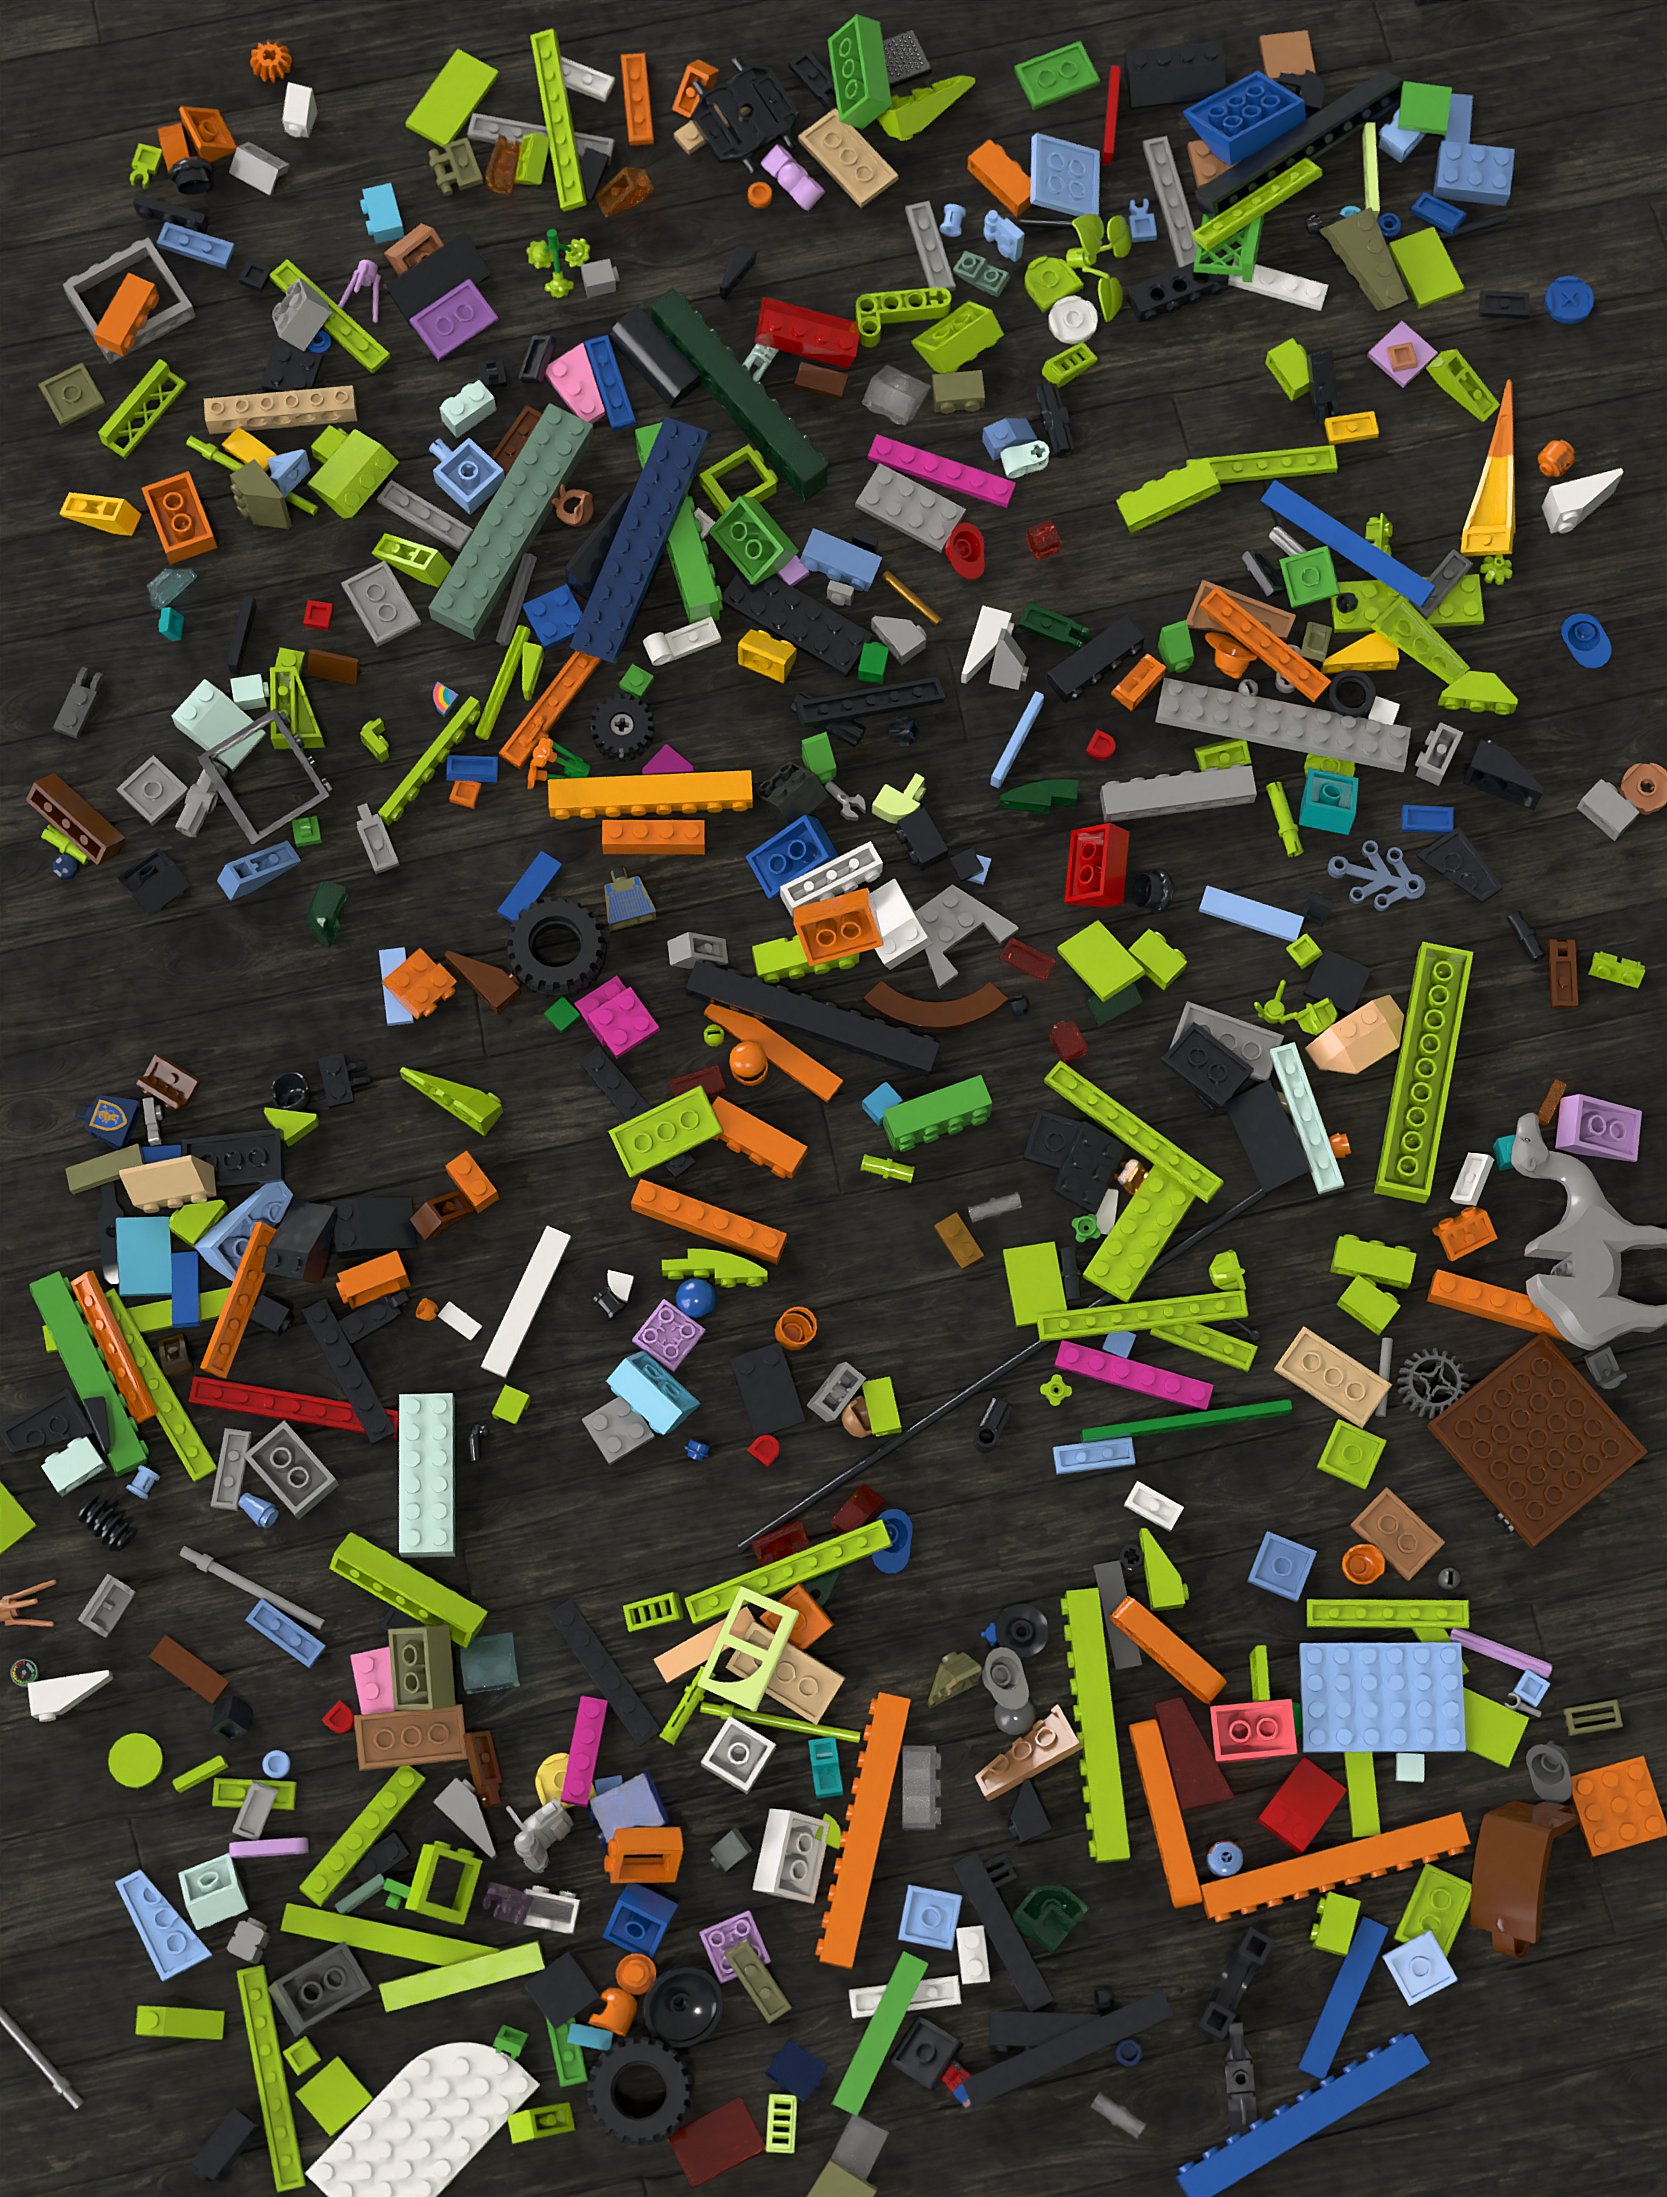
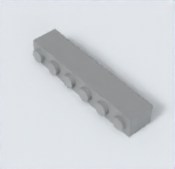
[1100,764,1257,823]

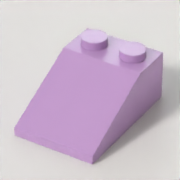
[1555,1094,1642,1162]

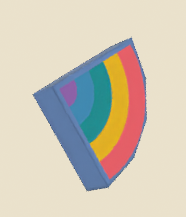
[433,682,459,717]

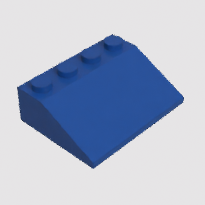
[1183,71,1305,166]

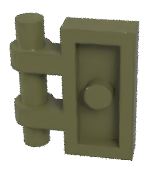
[429,138,483,196]

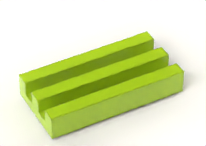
[173,1755,228,1793]

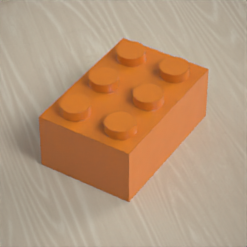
[142,471,217,564]

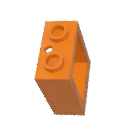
[336,1250,411,1309]
[604,1827,683,1883]

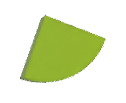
[814,1813,841,1850]

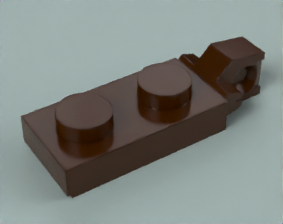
[463,1730,502,1808]

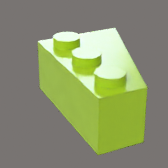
[270,666,325,749]

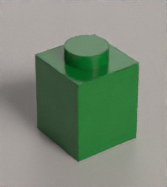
[858,642,889,684]

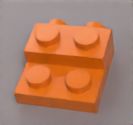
[382,948,457,1020]

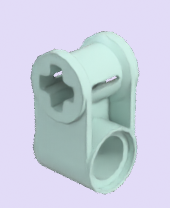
[1000,441,1049,478]

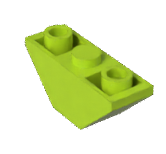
[1438,671,1518,715]

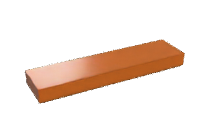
[621,53,653,146]

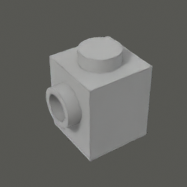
[581,259,619,298]

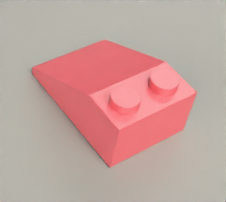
[1210,1699,1297,1764]

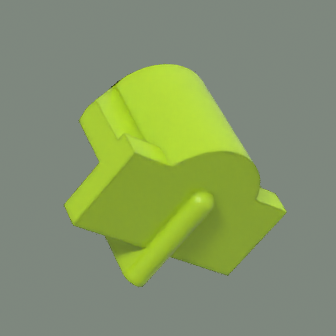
[1295,998,1338,1036]
[1209,1250,1246,1292]

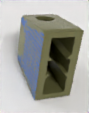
[604,867,657,932]

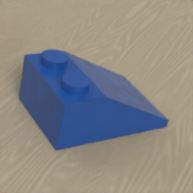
[746,814,839,899]

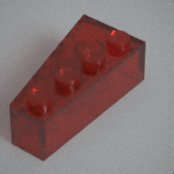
[1153,1698,1235,1813]

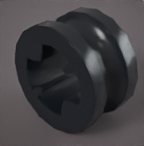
[1119,1545,1144,1570]

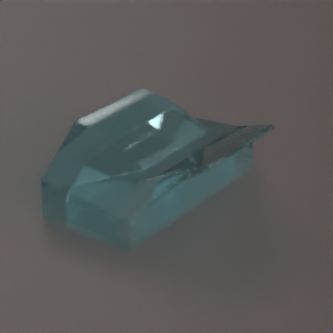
[147,569,197,610]

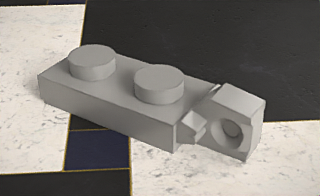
[356,803,399,874]

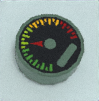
[11,1659,39,1687]

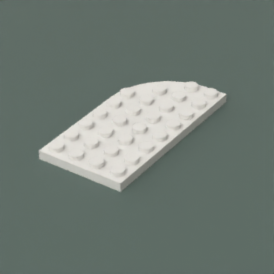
[305,2043,540,2197]

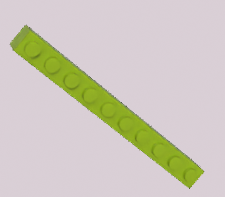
[1061,1588,1130,1863]

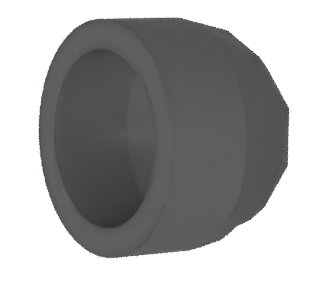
[1438,1568,1460,1590]

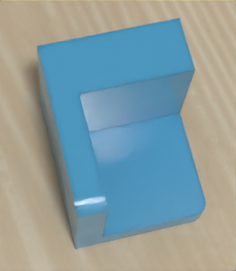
[862,1082,903,1126]

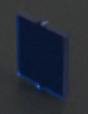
[765,2040,828,2103]

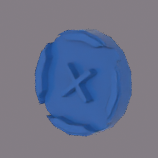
[1544,276,1594,324]

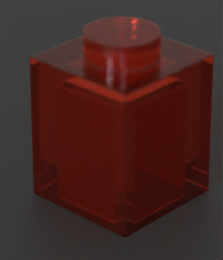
[1049,1020,1088,1064]

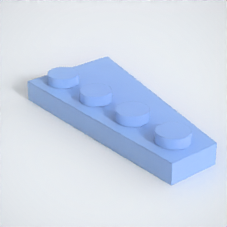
[115,1870,213,1982]

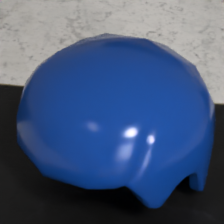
[675,1278,718,1318]

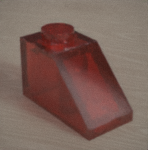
[831,1484,885,1535]

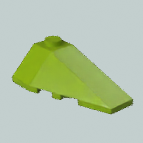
[877,75,975,140]

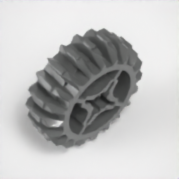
[1397,1348,1469,1419]

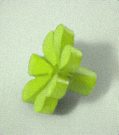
[1480,554,1512,585]

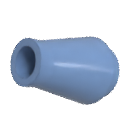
[238,1492,279,1528]

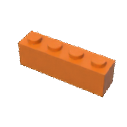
[602,820,705,854]
[712,1096,807,1179]

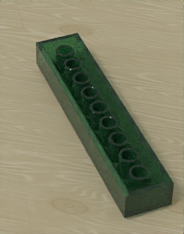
[650,287,828,503]

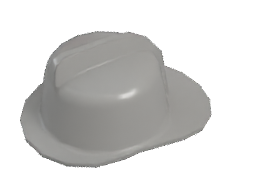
[982,1647,1029,1710]

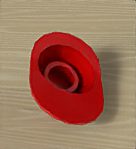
[945,523,985,579]

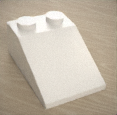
[1542,468,1623,533]
[870,878,933,970]

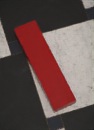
[1102,66,1121,165]

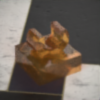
[1114,1159,1148,1195]

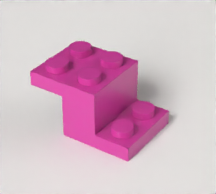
[574,976,659,1058]

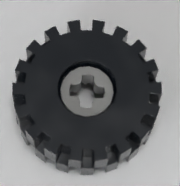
[590,694,654,762]

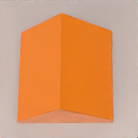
[179,106,237,162]

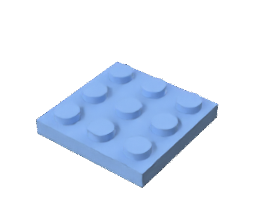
[1030,133,1100,217]

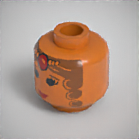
[1538,440,1575,477]

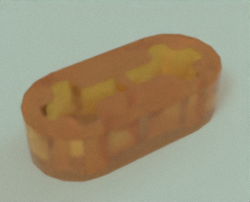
[1537,1078,1567,1126]

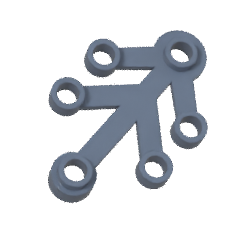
[1327,840,1425,911]

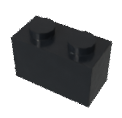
[895,807,949,871]

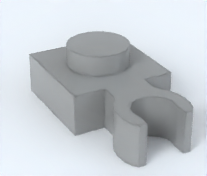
[143,1097,163,1146]

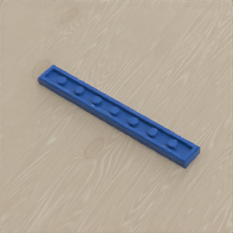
[1261,480,1436,608]

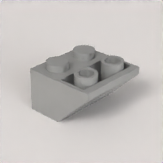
[272,277,331,351]

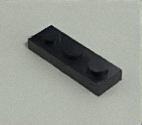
[133,194,208,234]

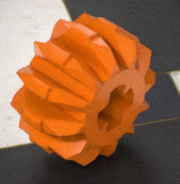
[250,40,292,83]

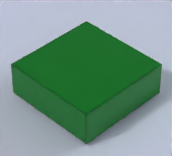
[544,997,581,1034]

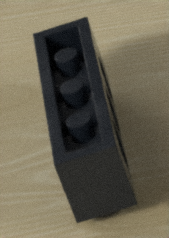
[1127,253,1230,323]

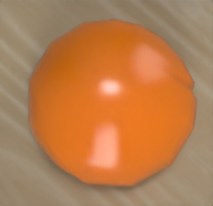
[1342,1544,1385,1584]

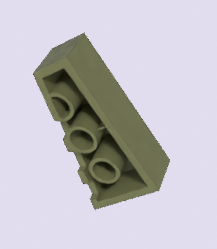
[1319,207,1408,311]

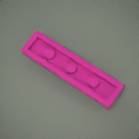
[560,1696,608,1807]

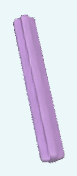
[1449,1628,1552,1678]

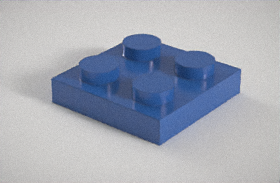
[522,584,583,650]

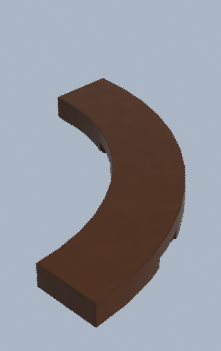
[863,980,1008,1030]

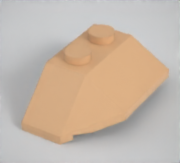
[1305,995,1404,1074]

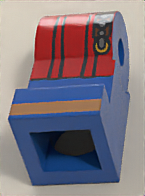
[942,2060,972,2110]

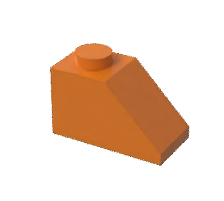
[672,60,719,118]

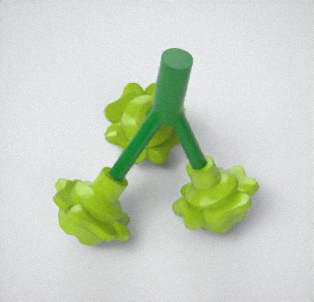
[526,229,590,298]

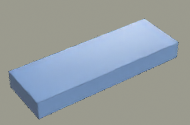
[379,947,414,1026]
[1053,1437,1136,1475]

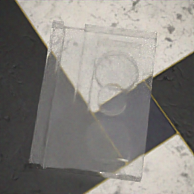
[832,2114,889,2180]

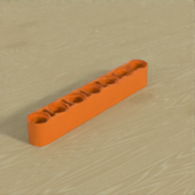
[1129,1719,1202,1908]

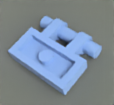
[984,210,1024,262]

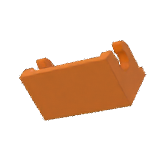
[1111,654,1166,711]

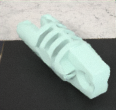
[740,344,778,383]

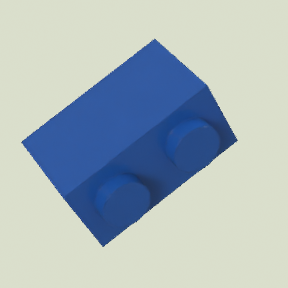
[603,1883,678,1961]

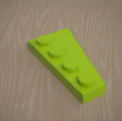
[1370,595,1470,685]

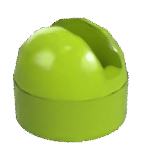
[704,1024,724,1046]

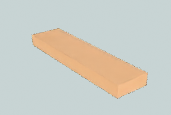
[654,1606,755,1684]

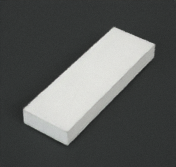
[561,57,615,102]

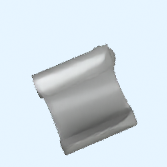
[1505,1693,1542,1717]

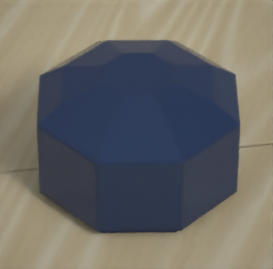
[52,854,79,880]
[1115,2039,1142,2067]

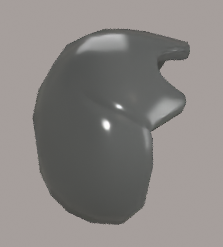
[994,1699,1037,1735]

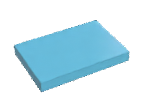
[116,1217,172,1296]

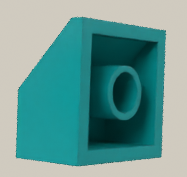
[1299,768,1359,835]

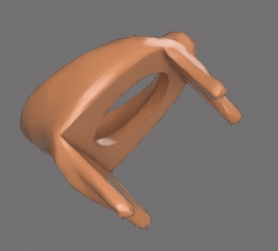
[551,484,594,527]

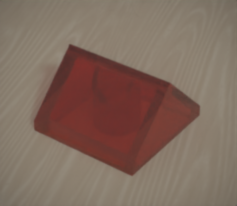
[751,1520,811,1568]

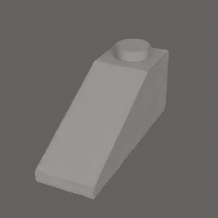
[433,1778,497,1860]

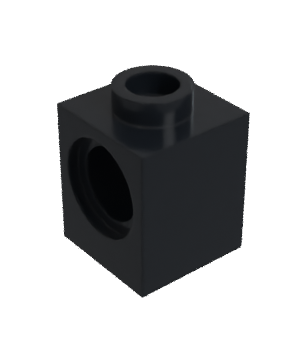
[249,1295,293,1337]

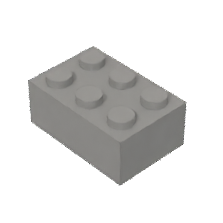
[243,1421,339,1520]

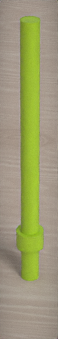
[186,436,318,515]
[700,1702,861,1743]

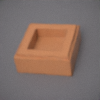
[1387,342,1418,372]

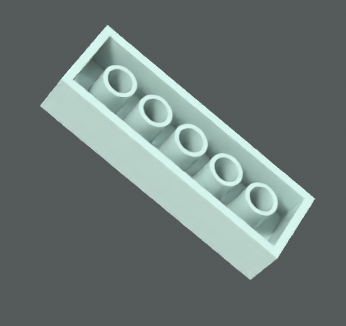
[399,1393,455,1558]

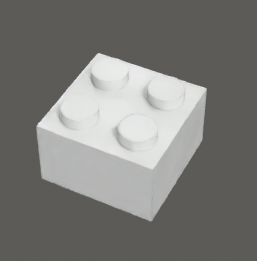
[701,1716,776,1794]

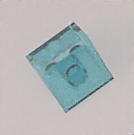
[460,1632,520,1694]

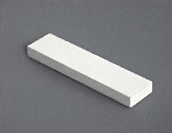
[849,1976,961,2018]

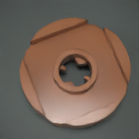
[1620,763,1667,815]

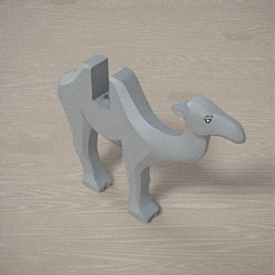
[1511,1113,1667,1350]

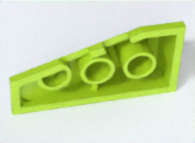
[400,1067,503,1136]

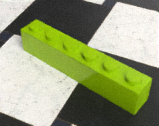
[330,1532,488,1649]

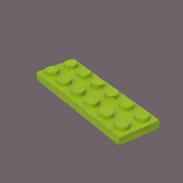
[1330,574,1484,633]
[1083,1164,1197,1304]

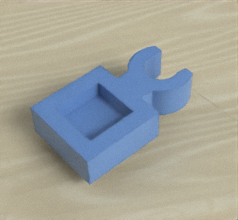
[1128,199,1157,242]

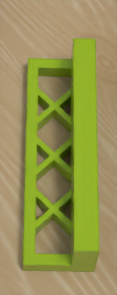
[98,359,187,459]

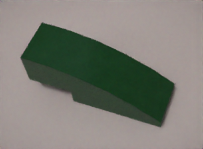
[999,779,1079,814]

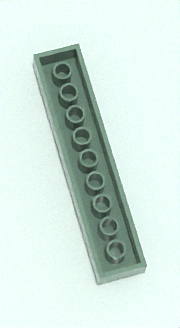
[429,403,594,640]

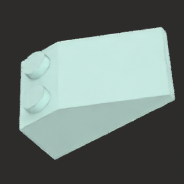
[172,679,266,771]

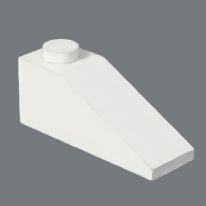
[961,606,1014,683]
[28,1670,113,1722]

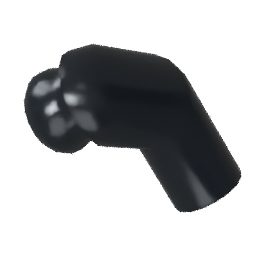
[466,1423,489,1461]

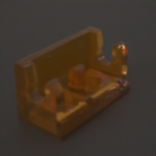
[485,134,521,195]

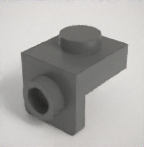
[1583,1345,1627,1389]

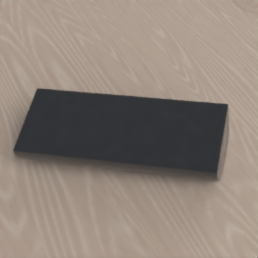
[609,306,701,408]

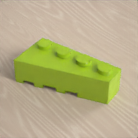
[752,935,859,984]

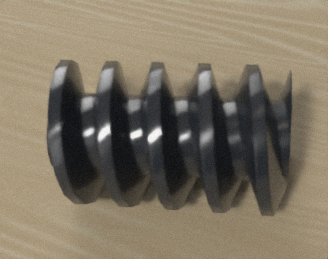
[78,1496,138,1552]

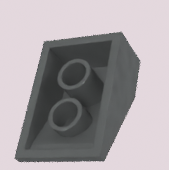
[268,1941,372,2037]

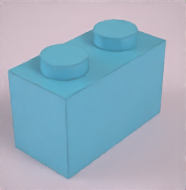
[360,183,404,244]

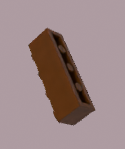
[26,773,126,865]

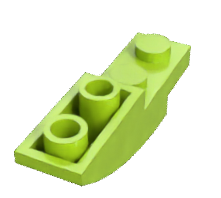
[662,1249,768,1288]

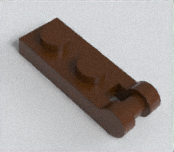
[1547,939,1578,1008]

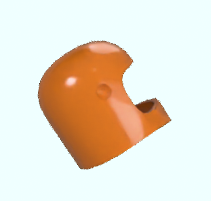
[729,1041,768,1086]
[775,1307,817,1351]
[589,1988,637,2036]

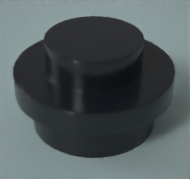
[1305,211,1323,236]

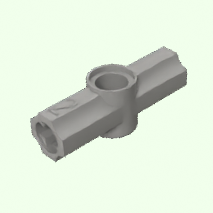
[175,761,228,837]

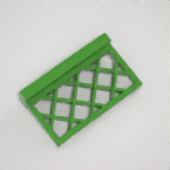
[1194,214,1265,282]

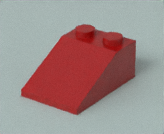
[1256,1757,1347,1854]

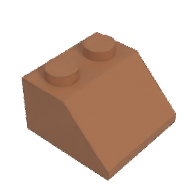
[384,224,443,275]

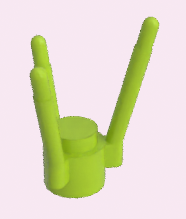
[1254,980,1298,1024]

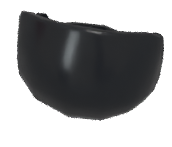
[271,1072,311,1112]

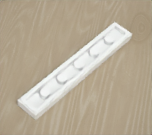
[481,1226,571,1378]

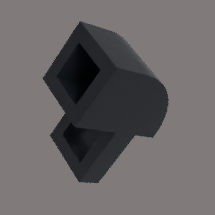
[1278,69,1325,118]

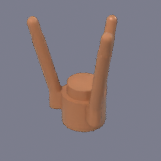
[0,1580,56,1627]

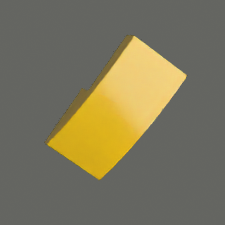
[222,427,277,472]

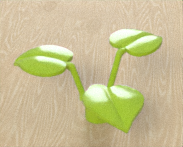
[1066,214,1132,322]

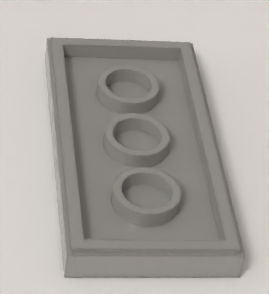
[1170,1001,1284,1083]

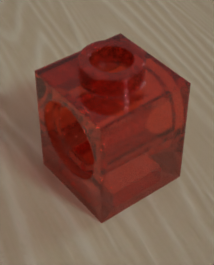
[1026,519,1061,561]

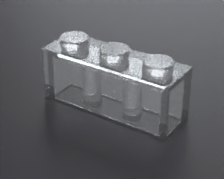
[902,1746,941,1831]

